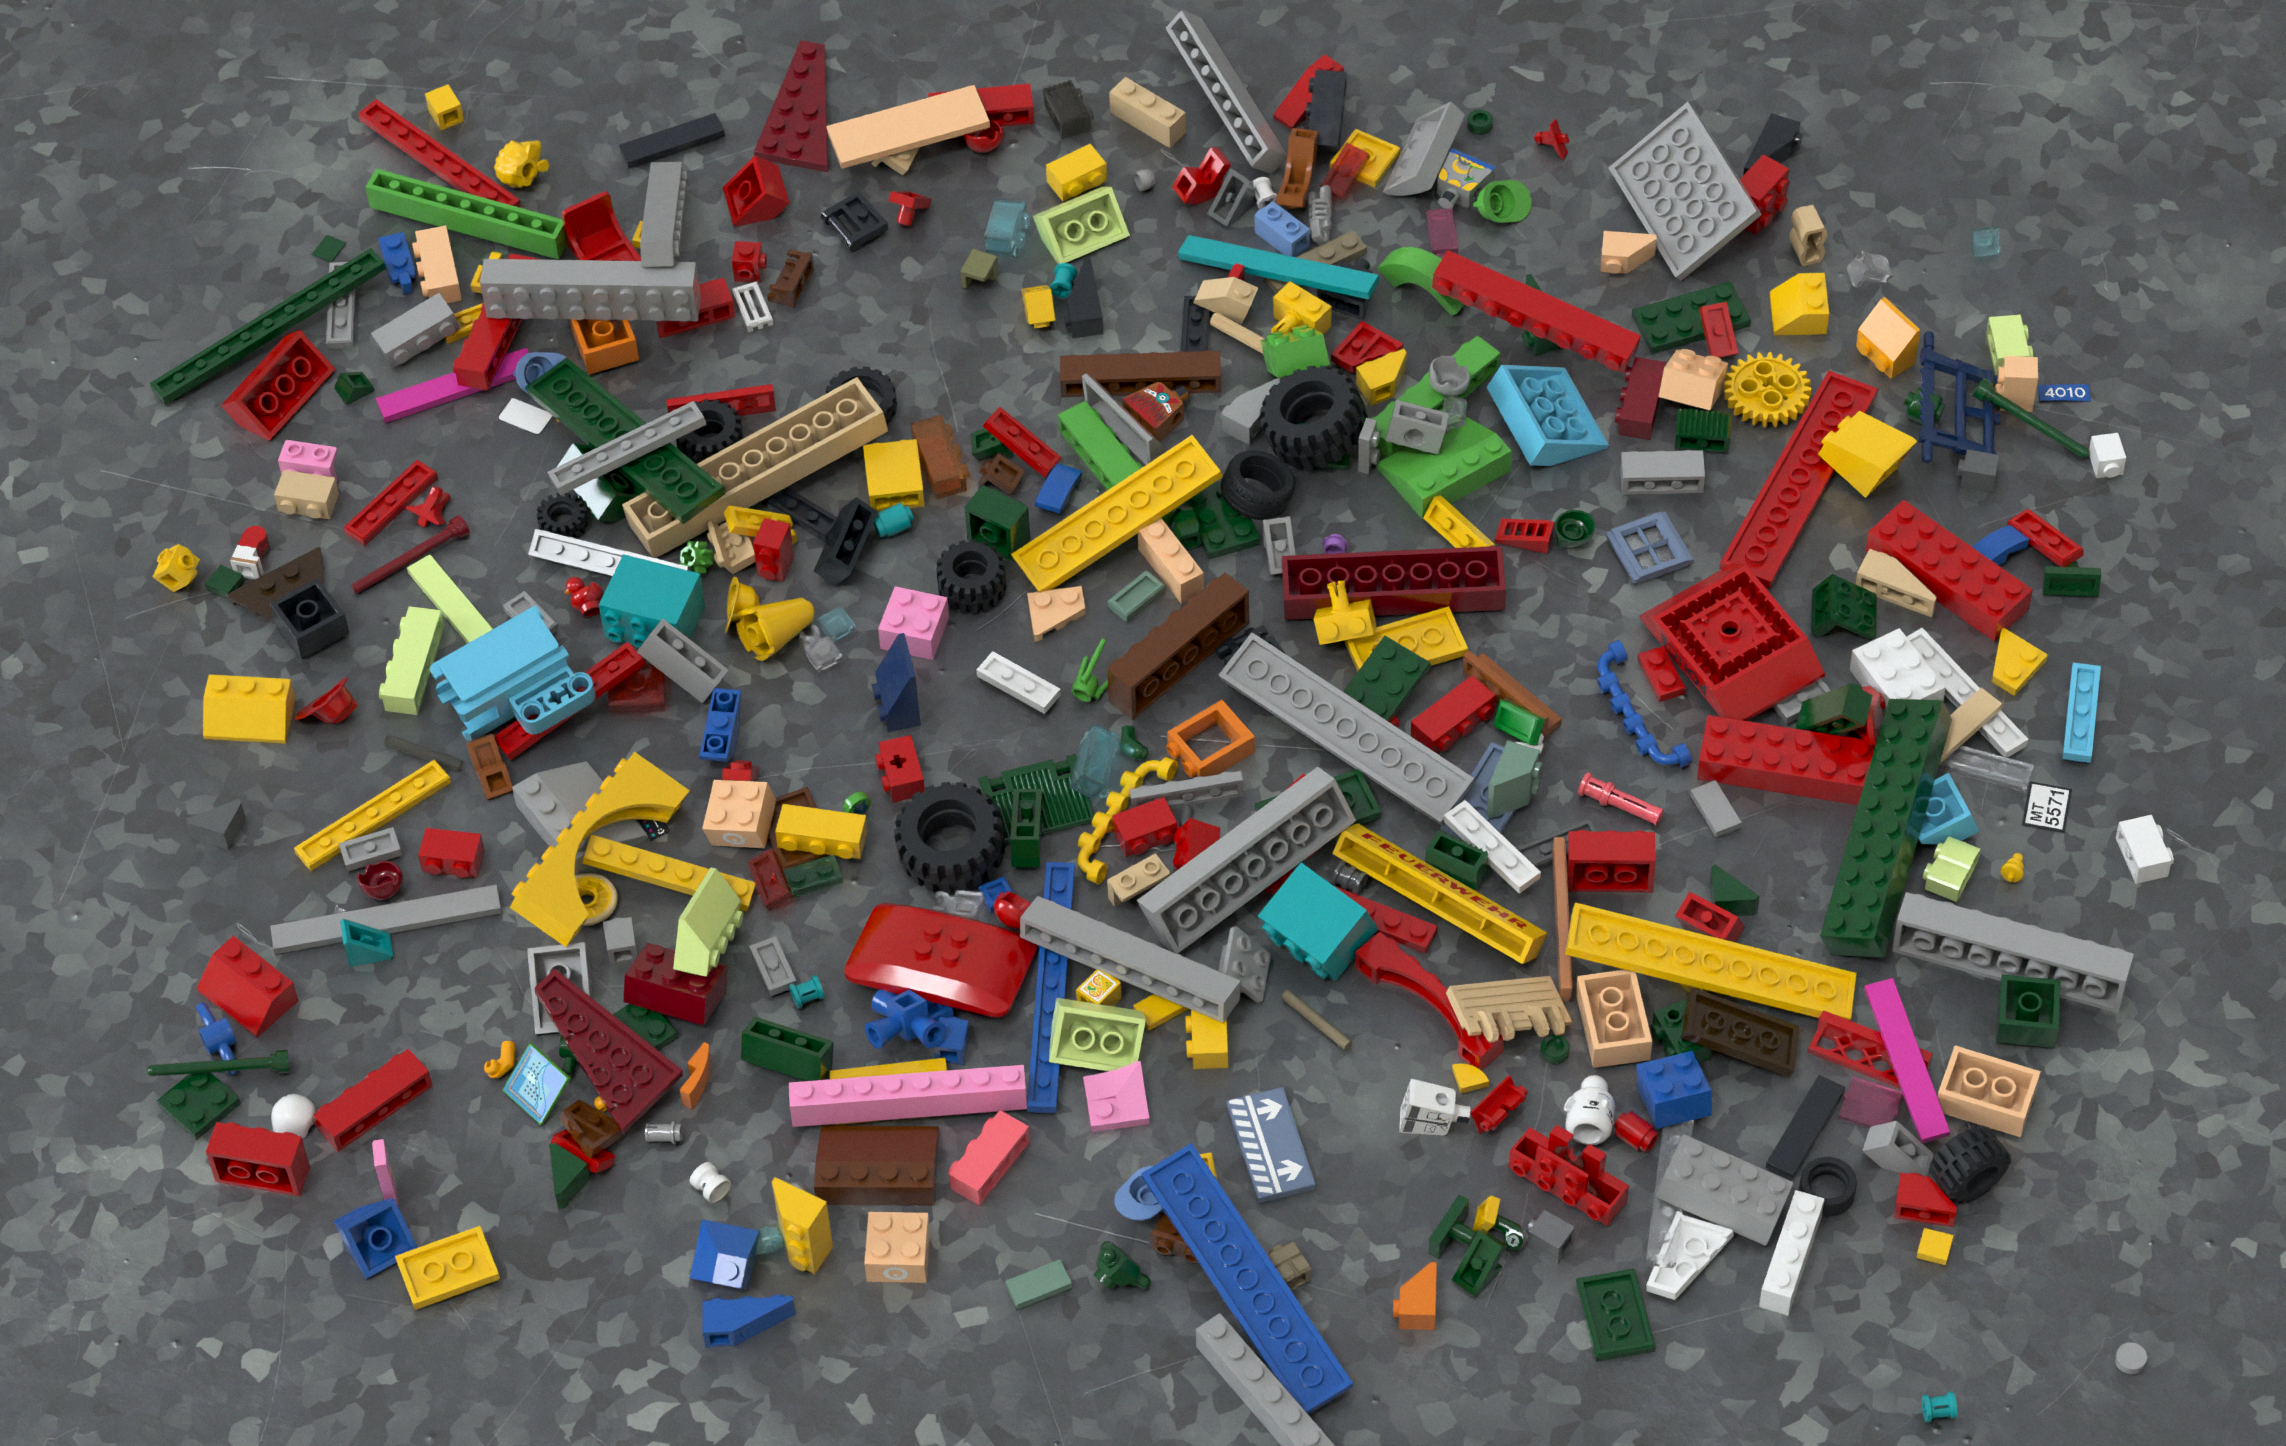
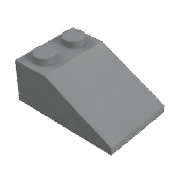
[527,942,593,1035]

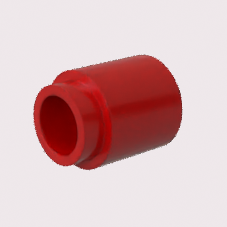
[1614,1111,1659,1153]

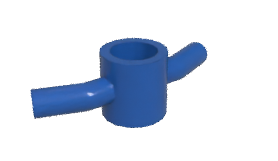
[196,1002,241,1076]

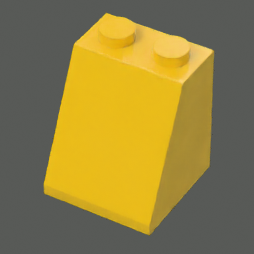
[1818,411,1917,498]

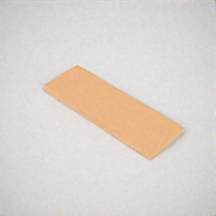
[826,85,990,169]

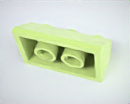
[1033,187,1130,264]
[1049,998,1146,1071]

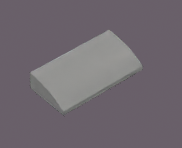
[1383,102,1465,196]
[1082,373,1166,466]

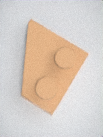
[1027,586,1086,642]

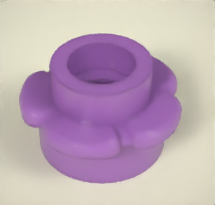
[1322,534,1349,554]

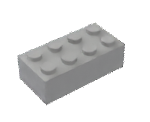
[1656,1134,1794,1246]

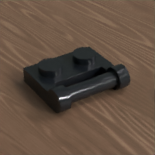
[821,191,889,252]

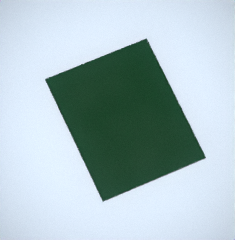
[312,235,346,262]

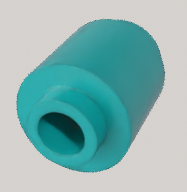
[873,503,914,538]

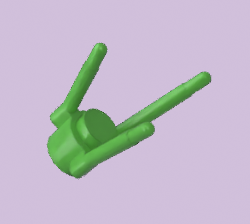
[1071,638,1108,702]

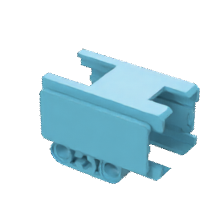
[430,605,595,741]

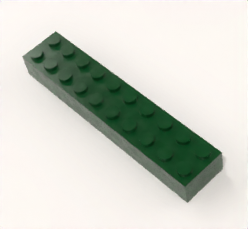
[1820,699,1952,958]

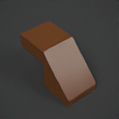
[466,734,513,799]

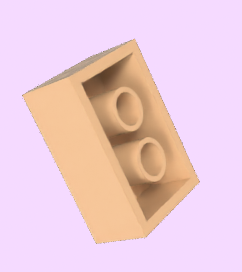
[1576,970,1652,1068]
[1937,1046,2041,1138]

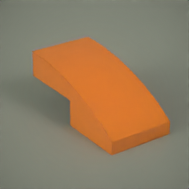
[680,1042,712,1110]

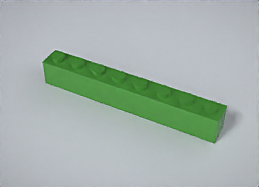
[365,168,567,260]

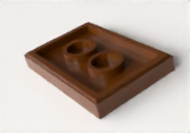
[768,787,837,875]

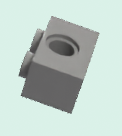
[1385,400,1449,454]

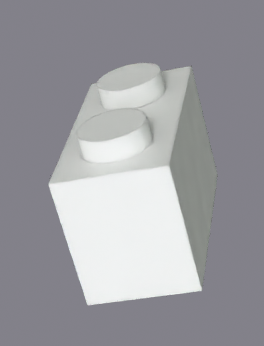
[2116,815,2174,884]

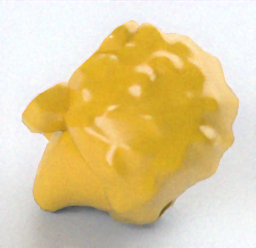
[494,140,549,188]

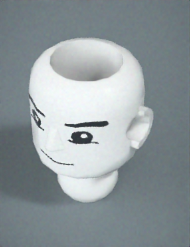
[1564,1075,1615,1145]

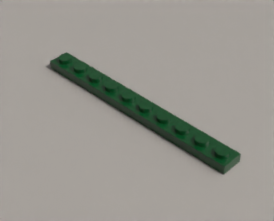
[149,248,387,405]

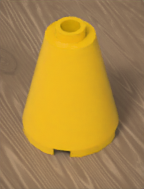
[736,597,815,661]

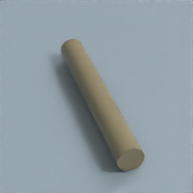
[1282,990,1352,1050]

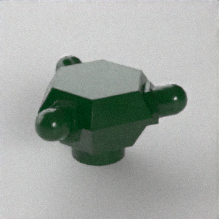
[1093,1241,1151,1290]

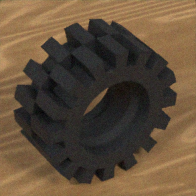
[537,493,588,539]

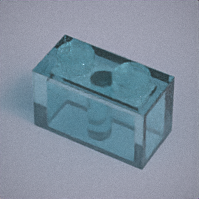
[984,198,1030,258]

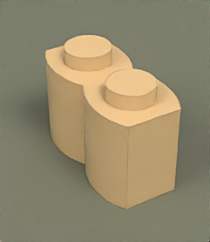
[1789,205,1827,266]

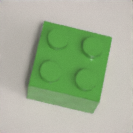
[1260,325,1330,378]

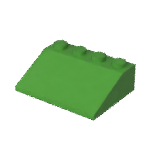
[1376,416,1512,519]

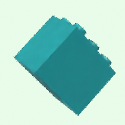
[599,554,705,648]
[1258,863,1378,982]

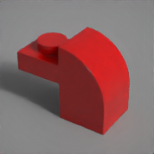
[1172,147,1232,204]

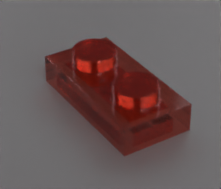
[1320,143,1370,201]
[747,848,793,911]

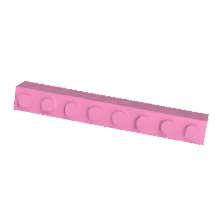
[789,1065,1027,1127]

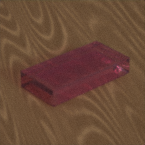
[1426,208,1458,256]

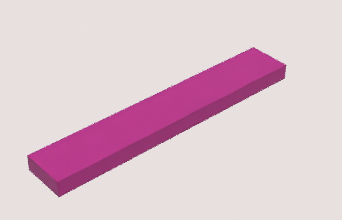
[376,348,529,423]
[1865,978,1950,1144]

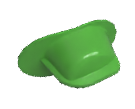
[1473,180,1532,223]

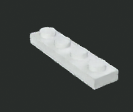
[1443,800,1541,894]

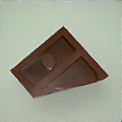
[560,1099,624,1158]

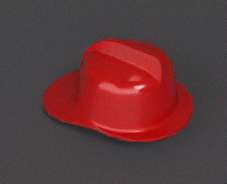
[295,677,357,724]

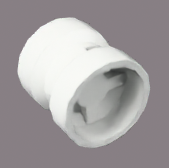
[690,1162,731,1203]

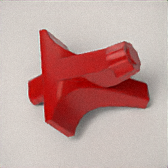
[1534,119,1569,159]
[405,486,451,527]

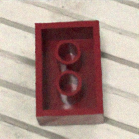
[623,943,728,1025]

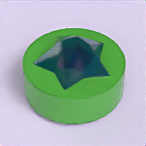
[842,792,871,815]

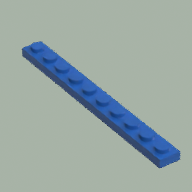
[1027,862,1075,1113]

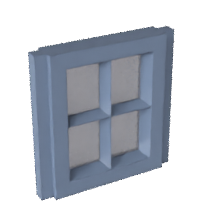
[1606,512,1694,584]

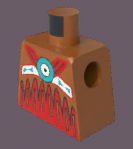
[1122,382,1189,442]

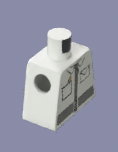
[1399,1079,1470,1135]

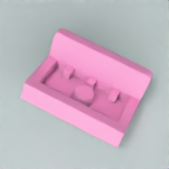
[278,440,337,482]

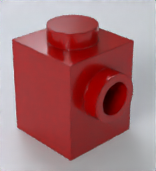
[732,241,767,283]

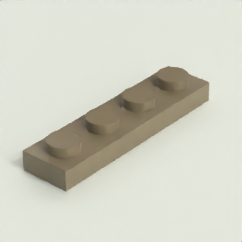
[1264,230,1367,294]

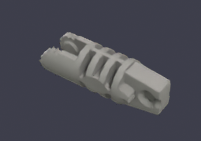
[1308,185,1332,246]

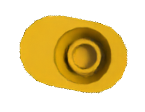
[725,577,760,634]

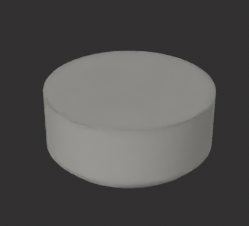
[2115,1342,2147,1374]

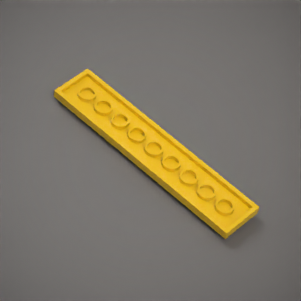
[1565,903,1857,1020]

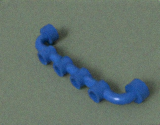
[1597,640,1692,768]

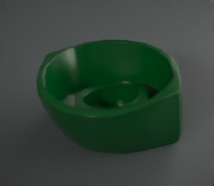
[1555,510,1596,548]

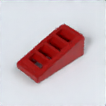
[1494,518,1555,554]

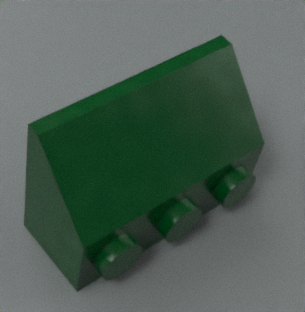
[557,443,644,523]

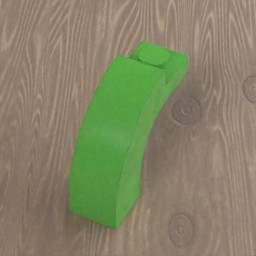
[1377,247,1464,316]

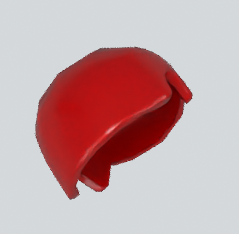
[963,119,1003,153]
[993,891,1031,929]

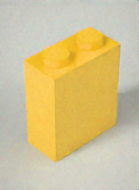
[863,439,925,512]

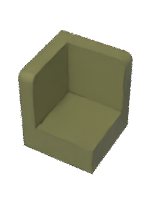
[960,249,998,289]

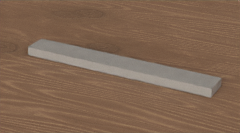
[270,885,502,954]

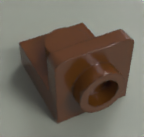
[978,454,1025,495]

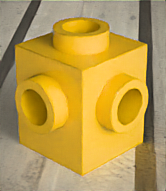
[152,544,200,592]

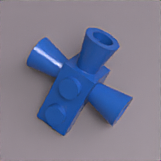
[865,989,954,1049]

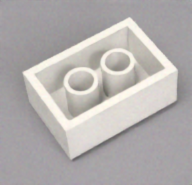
[1850,628,1946,715]

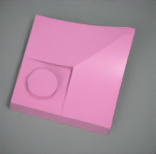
[1083,1061,1150,1132]

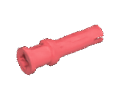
[1578,772,1664,826]

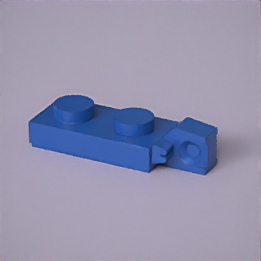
[378,232,417,295]

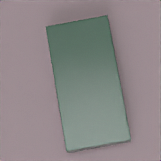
[1107,570,1166,622]
[1005,1259,1072,1310]

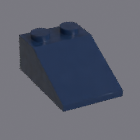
[872,633,921,732]

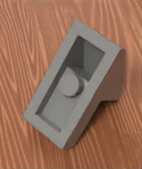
[1263,517,1296,575]

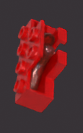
[1508,1125,1629,1226]

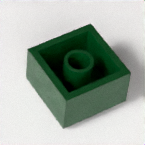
[964,485,1031,562]
[1996,974,2061,1048]

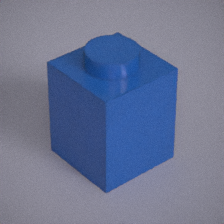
[934,1017,970,1065]

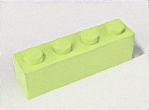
[379,606,444,715]

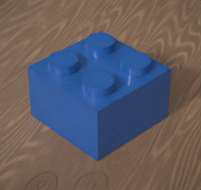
[1636,1051,1712,1129]

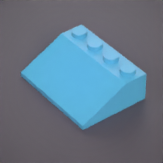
[1487,365,1609,466]

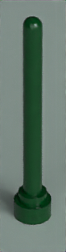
[1973,378,2090,458]
[147,1050,289,1077]

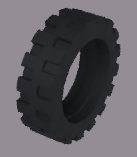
[825,367,897,424]

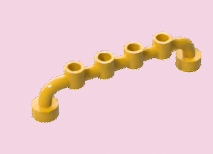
[1077,757,1178,885]

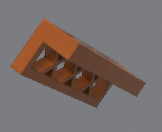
[1463,651,1562,738]

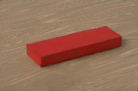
[983,407,1062,478]
[2007,508,2084,567]

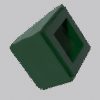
[334,372,375,404]

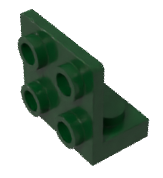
[1811,574,1877,640]

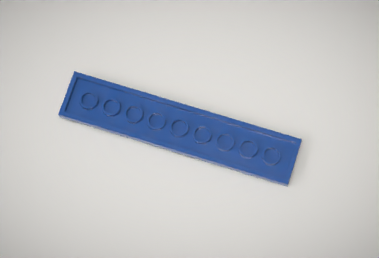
[1141,1143,1353,1415]

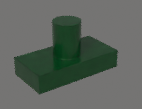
[2042,561,2101,597]
[1428,1195,1478,1259]

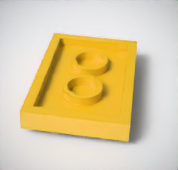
[395,1226,500,1310]

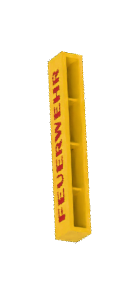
[1332,823,1548,964]

